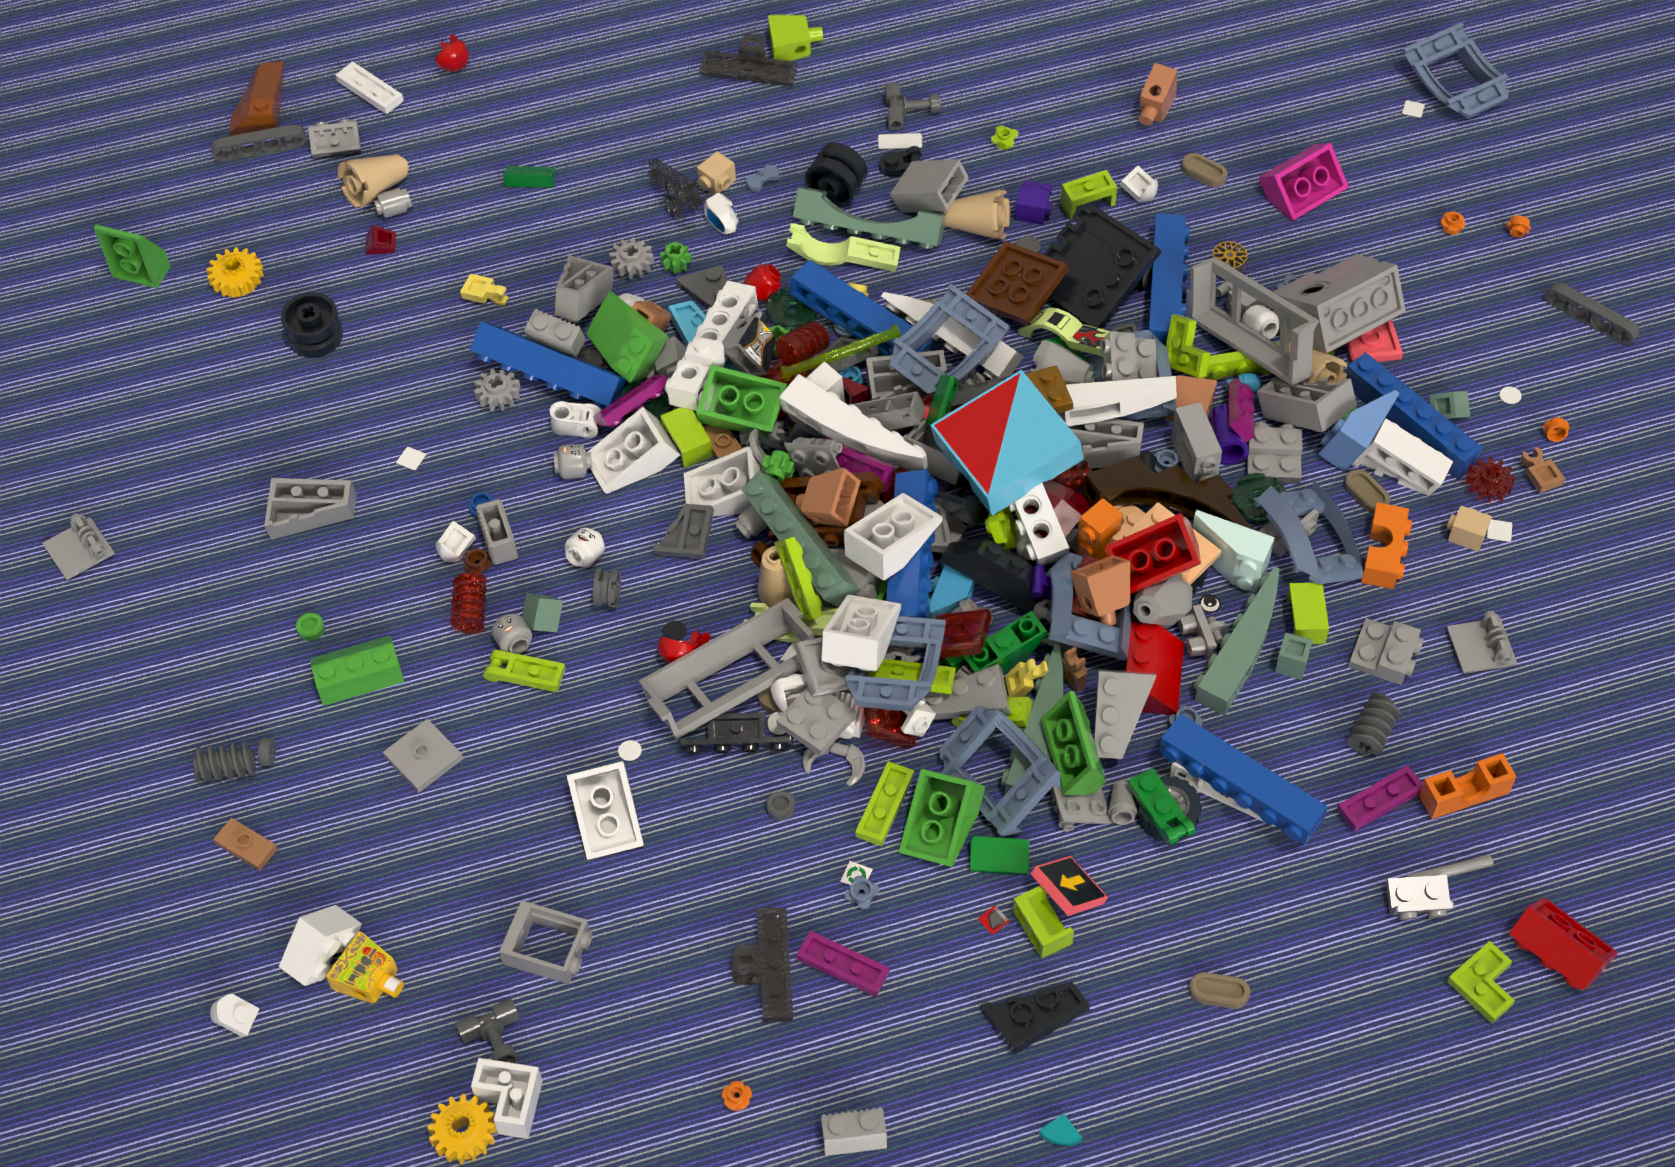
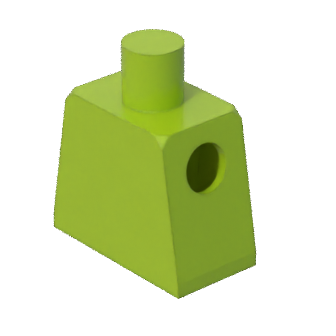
[768,15,823,64]

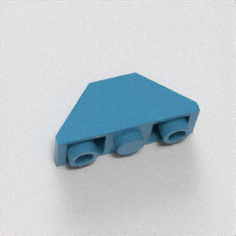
[927,562,975,620]

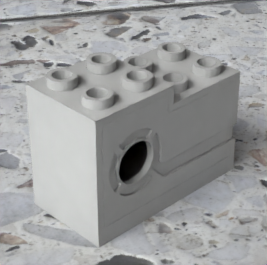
[1273,254,1406,353]

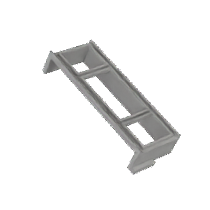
[1186,257,1319,385]
[639,598,815,739]

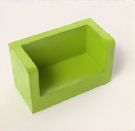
[1060,170,1117,220]
[661,407,713,468]
[1286,583,1329,644]
[1013,885,1074,959]

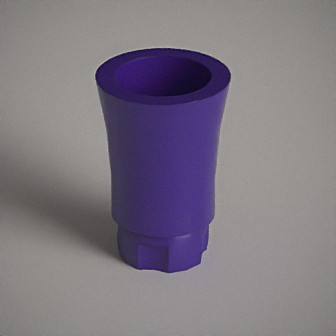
[1211,404,1249,465]

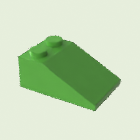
[94,225,171,288]
[586,291,669,383]
[696,365,787,434]
[898,769,986,867]

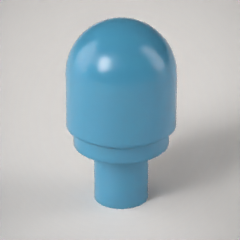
[1225,373,1262,393]

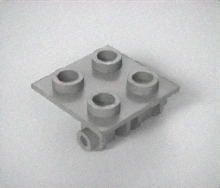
[784,437,842,477]
[42,513,115,580]
[1447,611,1517,674]
[1050,785,1112,832]

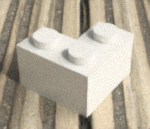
[279,905,362,986]
[471,1058,543,1139]

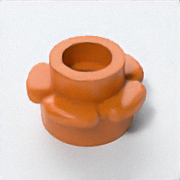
[1441,212,1466,235]
[1506,215,1531,237]
[1543,417,1570,442]
[722,1081,752,1111]

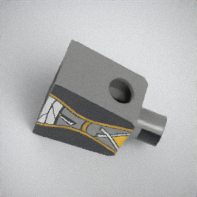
[722,312,776,376]

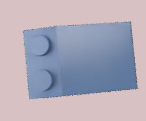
[1318,390,1399,472]

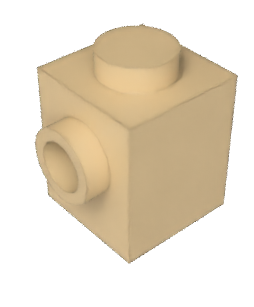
[697,151,736,195]
[1446,506,1492,552]

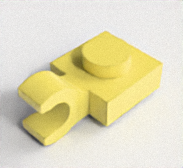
[460,274,509,306]
[1005,659,1048,697]

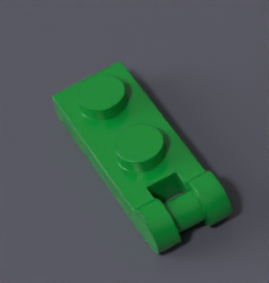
[1127,768,1196,846]

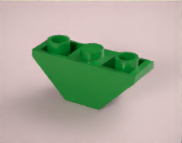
[961,611,1047,674]

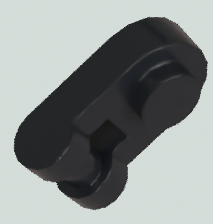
[879,146,923,177]

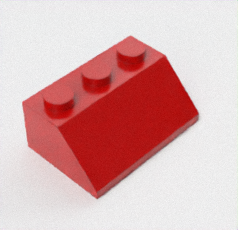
[1105,513,1201,595]
[1125,621,1184,716]
[1509,897,1619,991]

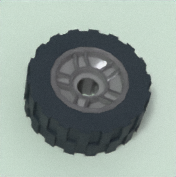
[1136,775,1202,842]

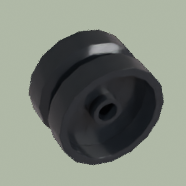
[805,143,868,206]
[281,292,343,358]

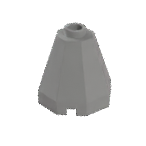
[1030,340,1096,385]
[1134,573,1192,626]

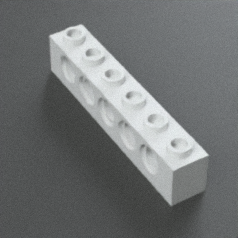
[665,281,758,411]
[1008,483,1069,565]

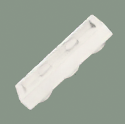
[336,61,404,114]

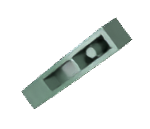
[1194,566,1280,716]
[1001,644,1063,807]

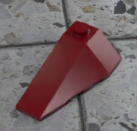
[1024,480,1091,538]

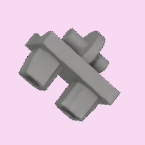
[1178,604,1228,661]

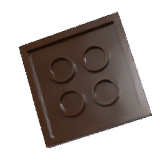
[966,241,1069,326]

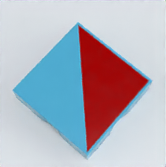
[930,370,1084,516]

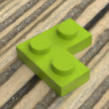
[1166,314,1210,378]
[985,506,1017,549]
[1447,941,1515,1024]

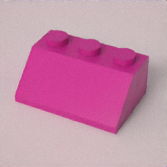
[1258,143,1349,221]

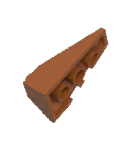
[229,62,285,136]

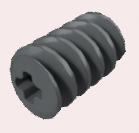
[1347,692,1401,755]
[193,741,256,783]

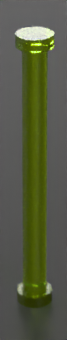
[780,324,901,382]

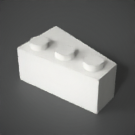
[1352,418,1453,496]

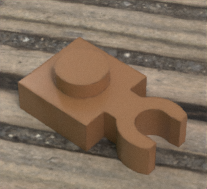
[1520,447,1565,493]
[1062,647,1087,693]

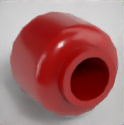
[744,264,782,301]

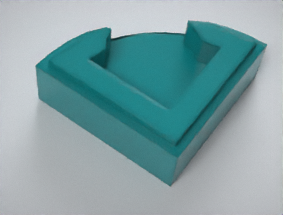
[1039,1114,1083,1146]

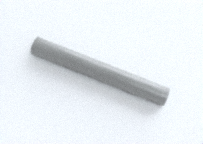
[1406,855,1494,878]

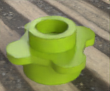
[991,126,1018,150]

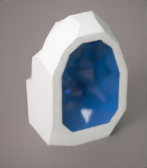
[704,193,738,234]

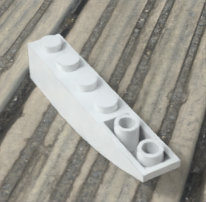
[881,292,1023,380]
[779,374,928,470]
[1058,376,1177,426]

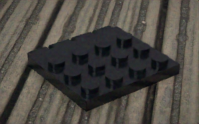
[1043,204,1162,329]

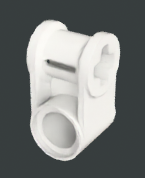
[550,401,601,438]

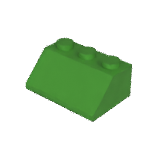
[310,635,404,706]
[1041,691,1106,795]

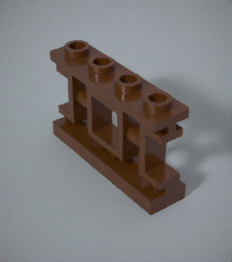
[768,471,885,547]

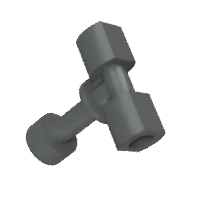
[885,82,940,130]
[455,998,520,1064]

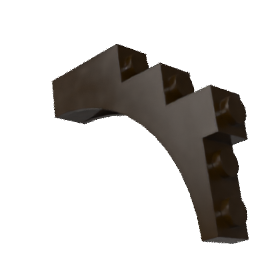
[1080,455,1254,530]

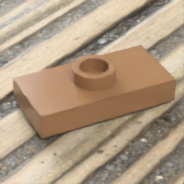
[704,425,743,460]
[213,818,278,871]

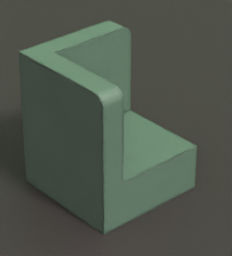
[1430,391,1470,419]
[522,593,563,632]
[1275,633,1313,680]

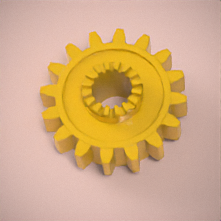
[206,247,264,298]
[428,1094,497,1164]

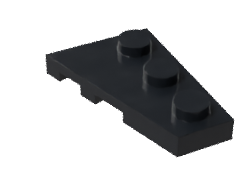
[980,982,1090,1055]

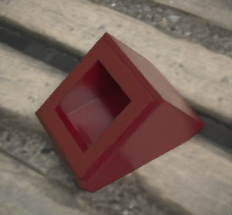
[365,225,396,255]
[842,377,870,405]

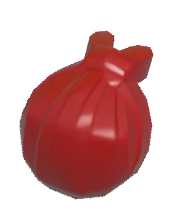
[434,34,470,72]
[657,631,711,664]

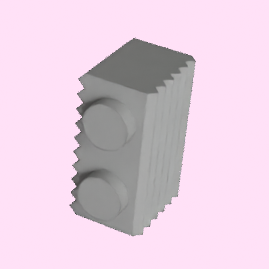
[525,309,586,358]
[476,499,518,565]
[821,1107,887,1156]

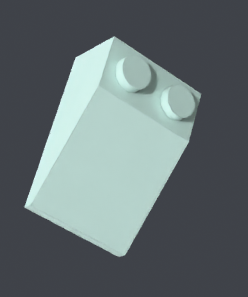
[1193,510,1275,593]

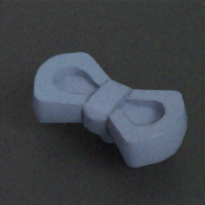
[746,165,780,192]

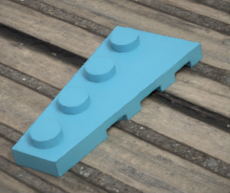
[668,300,742,372]

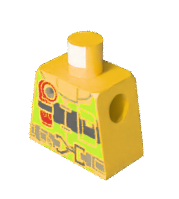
[326,931,404,1003]

